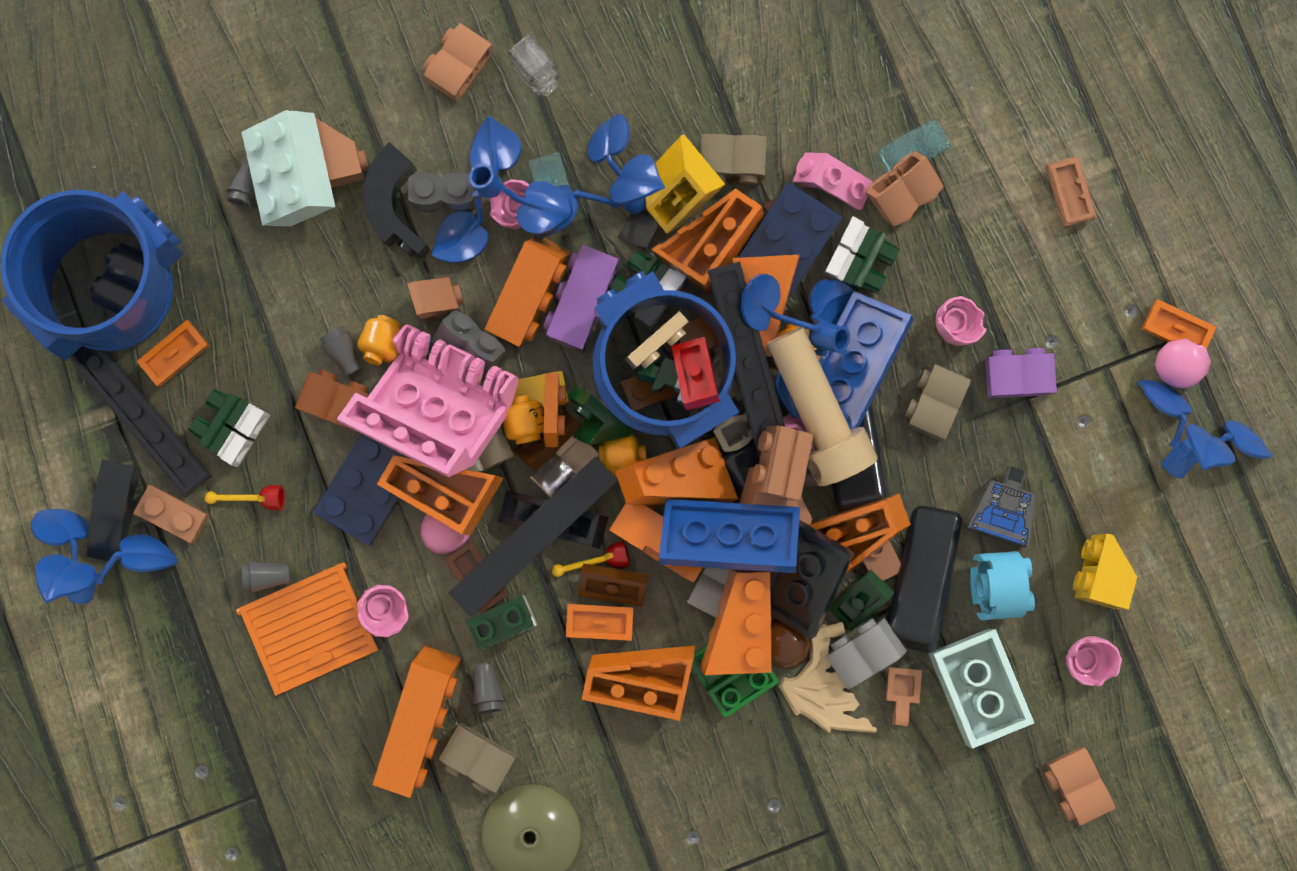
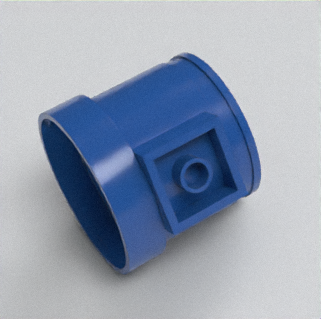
[1,190,183,361]
[593,271,739,449]

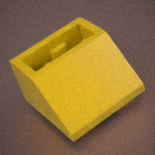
[645,135,725,234]
[1073,533,1137,610]

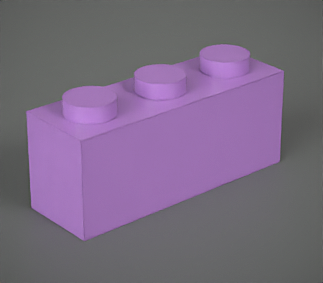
[543,244,619,353]

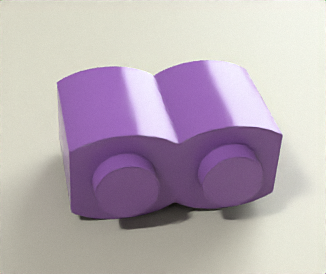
[984,348,1057,398]

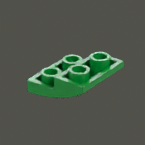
[692,645,780,718]

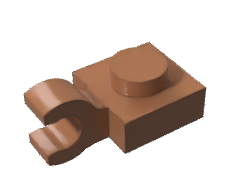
[885,667,922,726]

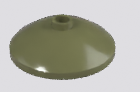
[482,784,581,871]

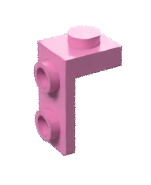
[792,152,873,210]

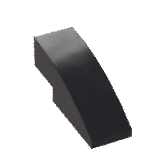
[87,459,141,564]
[498,490,609,549]

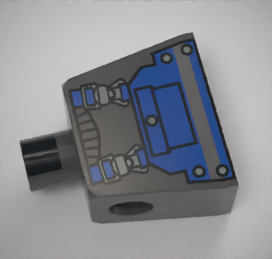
[963,466,1036,548]

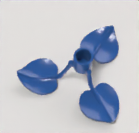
[537,114,665,240]
[431,116,571,263]
[741,274,854,419]
[1136,380,1273,479]
[31,509,178,604]

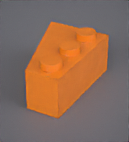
[651,189,765,295]

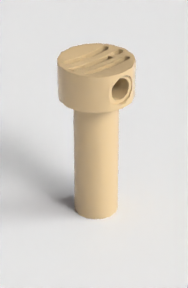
[767,327,878,486]

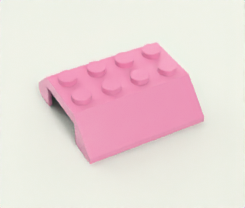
[337,324,518,477]

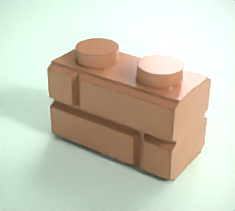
[751,425,814,501]

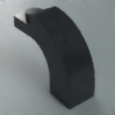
[363,142,430,259]

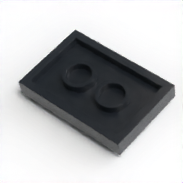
[770,520,855,640]

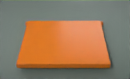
[236,562,379,696]

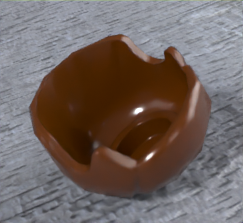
[771,619,810,670]

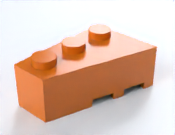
[485,235,572,347]
[733,255,800,357]
[616,437,738,505]
[377,455,503,535]
[809,493,911,576]
[609,503,703,583]
[699,569,772,675]
[582,645,695,721]

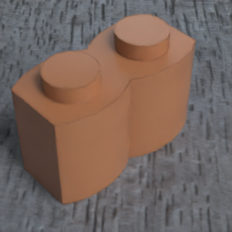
[423,23,493,102]
[865,151,944,227]
[1044,746,1116,826]

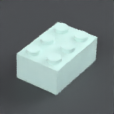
[242,110,335,226]
[928,628,1034,749]

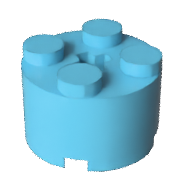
[970,551,1035,620]

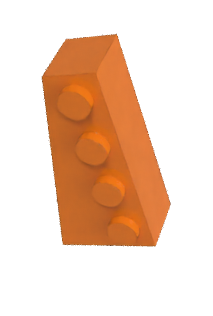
[372,645,462,798]

